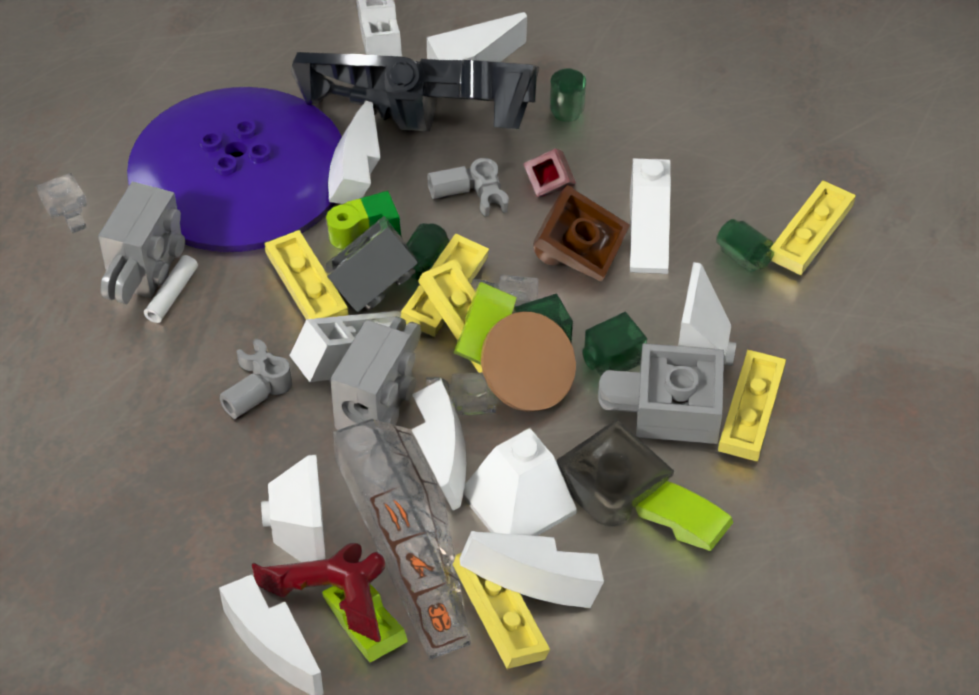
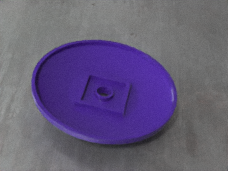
[127,87,342,252]

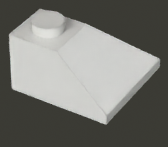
[678,262,736,372]
[463,428,577,536]
[261,455,326,562]

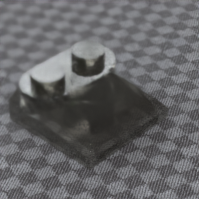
[556,419,674,527]

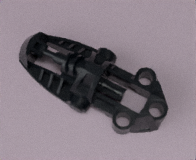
[291,52,539,131]

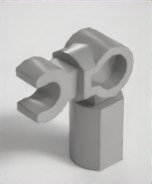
[427,158,509,217]
[219,339,292,420]

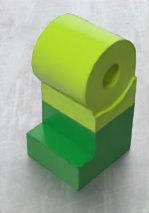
[326,191,402,249]

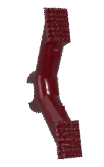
[252,543,386,642]

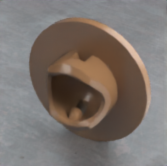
[481,312,576,412]

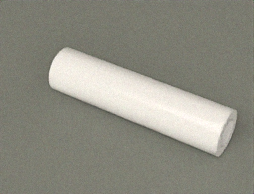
[144,255,198,323]

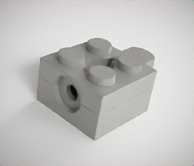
[98,181,185,304]
[330,316,421,444]
[598,343,724,444]

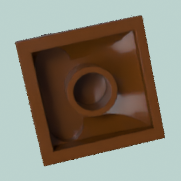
[533,185,630,282]

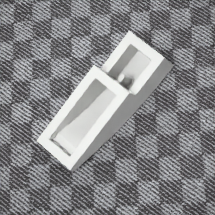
[356,0,402,57]
[328,101,381,204]
[411,380,467,510]
[459,531,604,608]
[219,574,324,695]

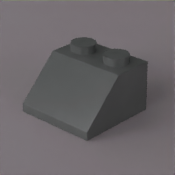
[326,216,418,312]

